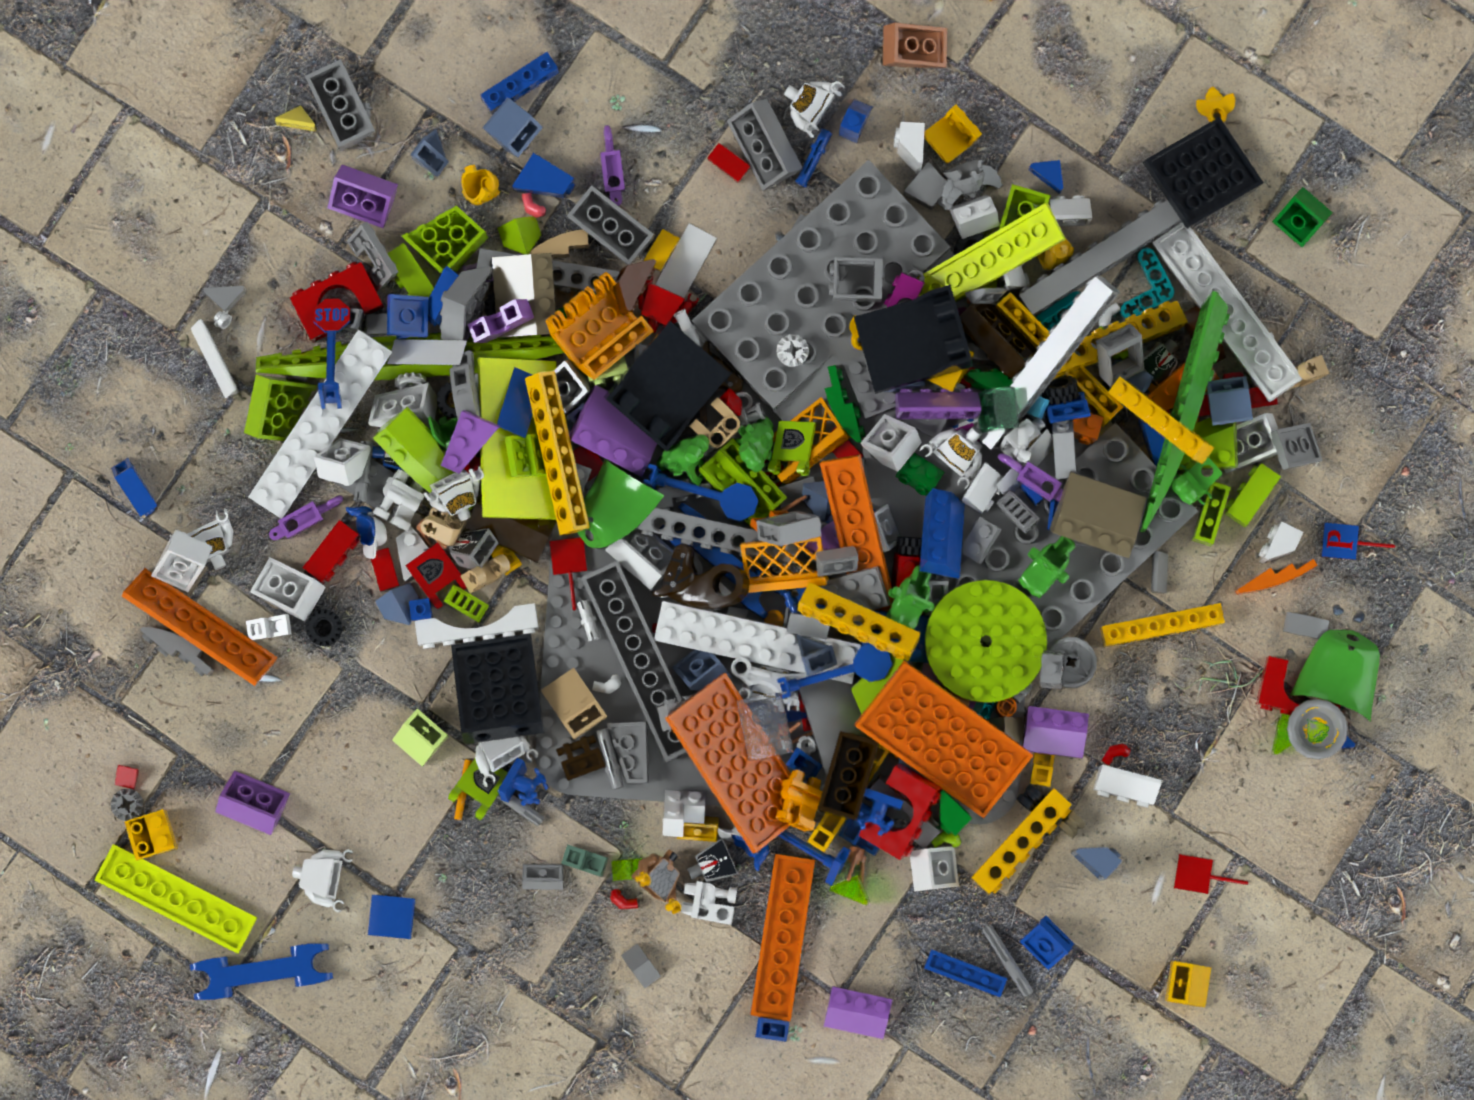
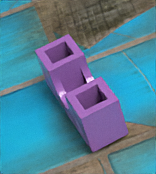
[468,299,534,343]

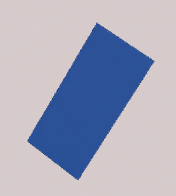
[497,367,533,438]

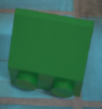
[1272,187,1333,247]
[939,789,972,836]

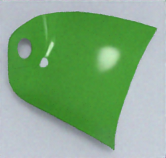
[577,458,664,548]
[1290,630,1380,722]

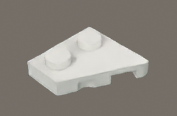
[396,526,429,582]

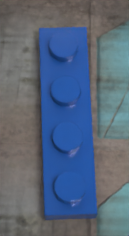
[924,949,1007,997]

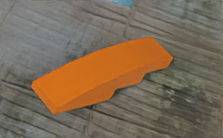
[1235,559,1318,595]

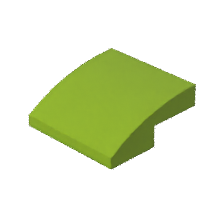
[504,434,546,477]

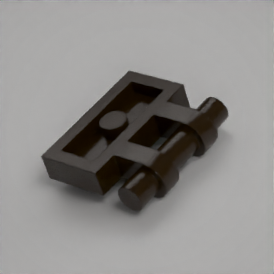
[556,735,606,781]

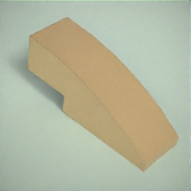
[529,229,589,258]

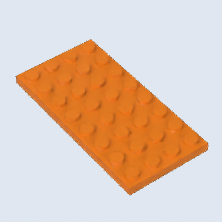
[855,660,1034,818]
[665,673,795,853]

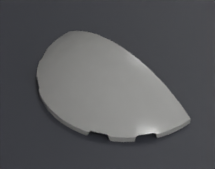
[792,671,868,778]

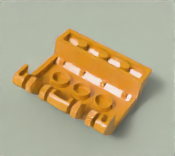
[545,272,654,380]

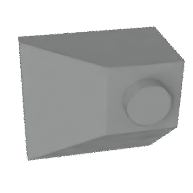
[554,360,590,415]

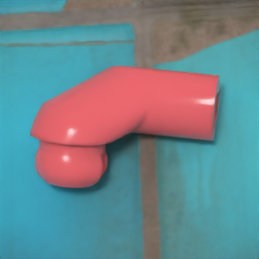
[522,193,546,218]

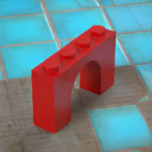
[289,262,384,343]
[1256,656,1341,716]
[858,763,942,860]

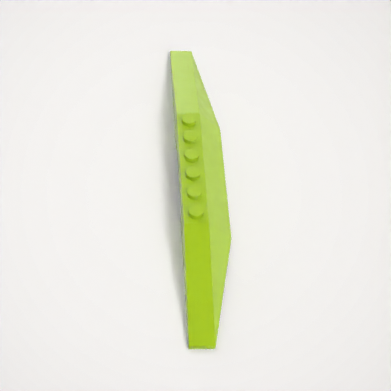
[256,332,564,380]

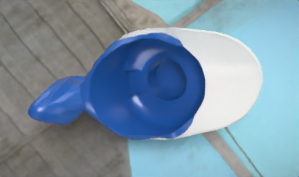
[346,506,387,559]
[718,827,769,871]

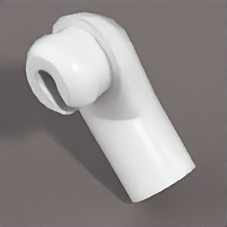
[1098,303,1121,329]
[592,675,621,694]

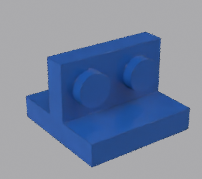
[387,294,428,340]
[1019,915,1074,970]

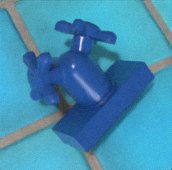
[498,758,548,806]
[858,788,903,836]

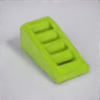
[444,585,489,623]

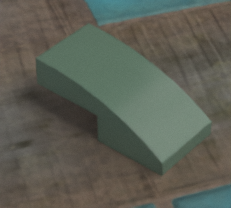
[561,844,609,877]

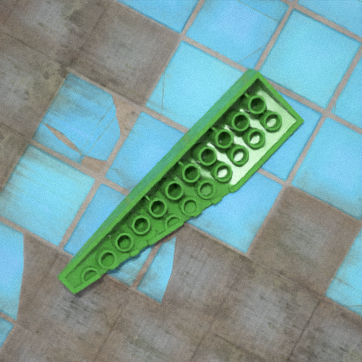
[1139,291,1230,533]

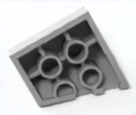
[440,266,492,340]

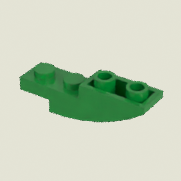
[824,365,866,443]
[964,369,1015,397]

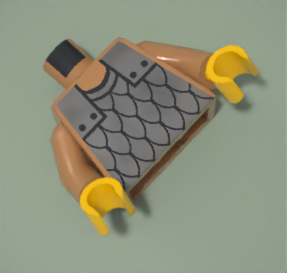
[631,850,681,914]

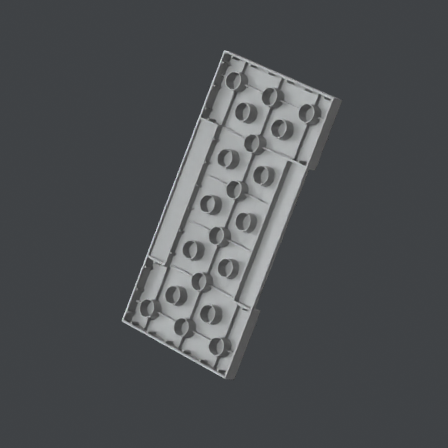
[692,160,1198,649]

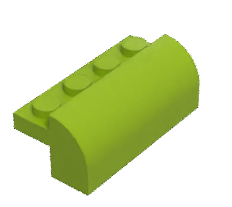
[698,438,787,529]

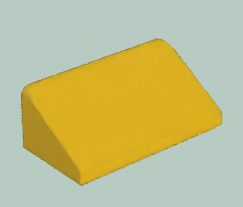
[677,816,719,842]

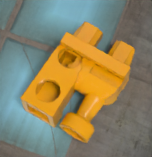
[776,770,822,832]

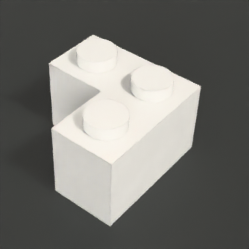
[663,790,706,837]

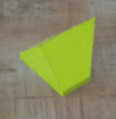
[498,216,542,255]

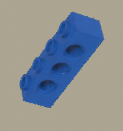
[480,52,559,115]

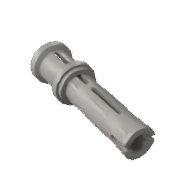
[705,402,766,435]

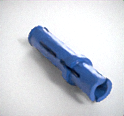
[795,128,833,187]

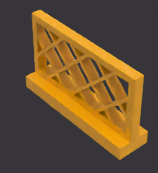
[769,397,850,485]
[740,536,828,593]

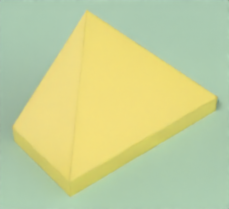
[275,105,317,132]

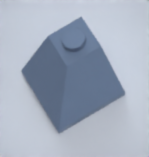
[672,649,732,690]

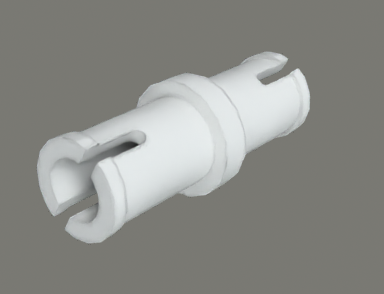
[674,309,703,347]
[577,600,601,642]

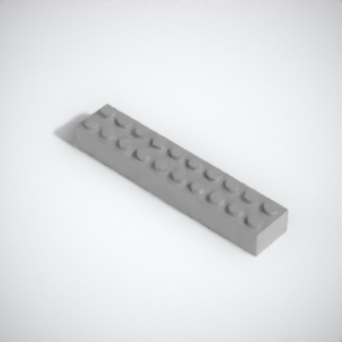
[1018,198,1182,317]
[581,561,687,762]

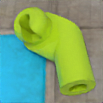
[931,831,961,848]

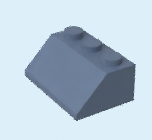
[1071,847,1122,881]

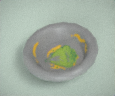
[1287,699,1348,760]

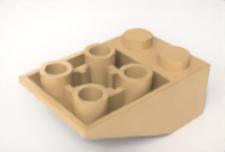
[540,668,608,740]

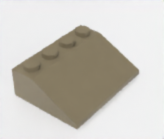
[492,253,556,338]
[1049,472,1146,558]

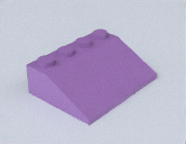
[569,385,657,477]
[895,389,981,419]

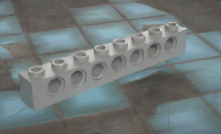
[476,248,620,294]
[638,508,801,568]

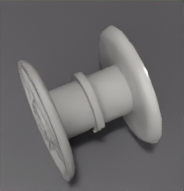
[1050,637,1097,688]

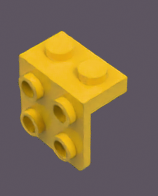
[924,104,982,163]

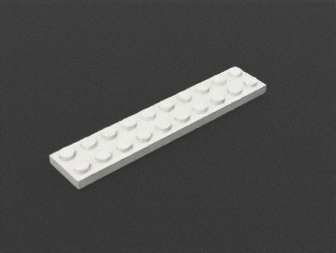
[1152,222,1302,402]
[248,330,393,519]
[654,600,861,684]

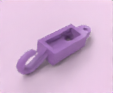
[600,125,625,206]
[998,453,1063,502]
[269,495,343,541]

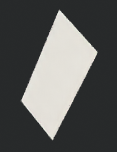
[655,223,717,297]
[387,339,467,365]
[996,429,1054,496]

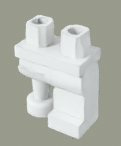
[373,469,424,531]
[681,881,737,925]

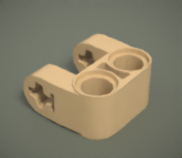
[1288,355,1330,390]
[690,397,741,449]
[420,507,468,546]
[460,554,510,594]

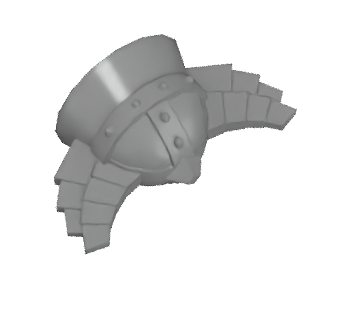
[941,158,1003,210]

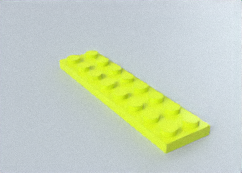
[917,203,1066,302]
[94,844,258,954]

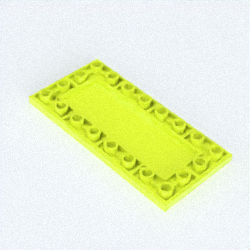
[477,358,556,520]

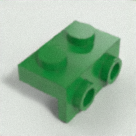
[895,453,945,496]

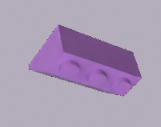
[328,165,398,228]
[1023,706,1089,759]
[215,770,290,835]
[824,986,892,1039]

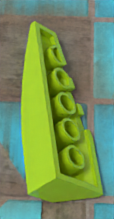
[373,406,475,510]

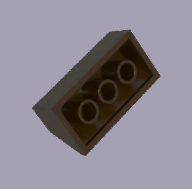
[960,304,1037,379]
[465,492,557,563]
[818,731,879,821]

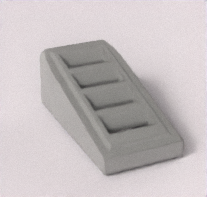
[997,490,1040,534]

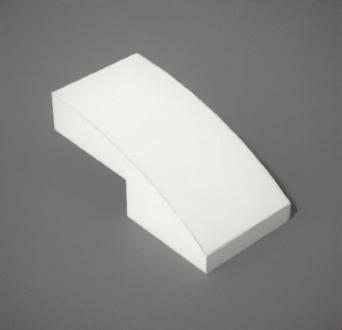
[246,614,292,641]

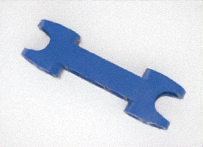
[659,503,787,619]
[190,944,333,1000]

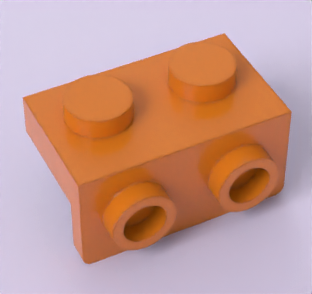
[1073,413,1104,445]

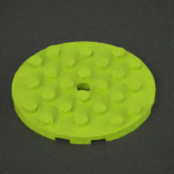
[925,580,1047,703]

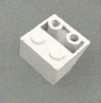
[1258,522,1303,563]

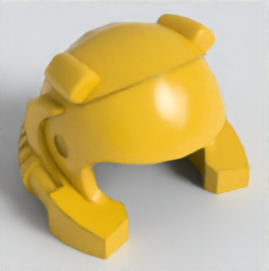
[461,165,500,205]
[1037,238,1074,271]

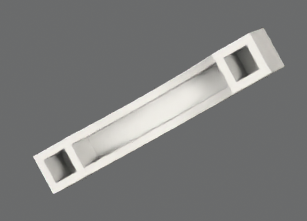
[415,603,539,649]

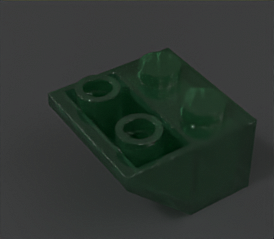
[978,387,1019,433]

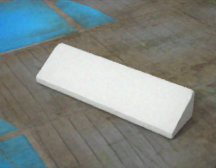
[191,319,239,398]

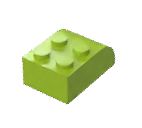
[999,184,1051,230]

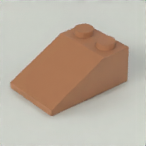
[883,23,947,68]

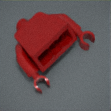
[637,276,699,333]

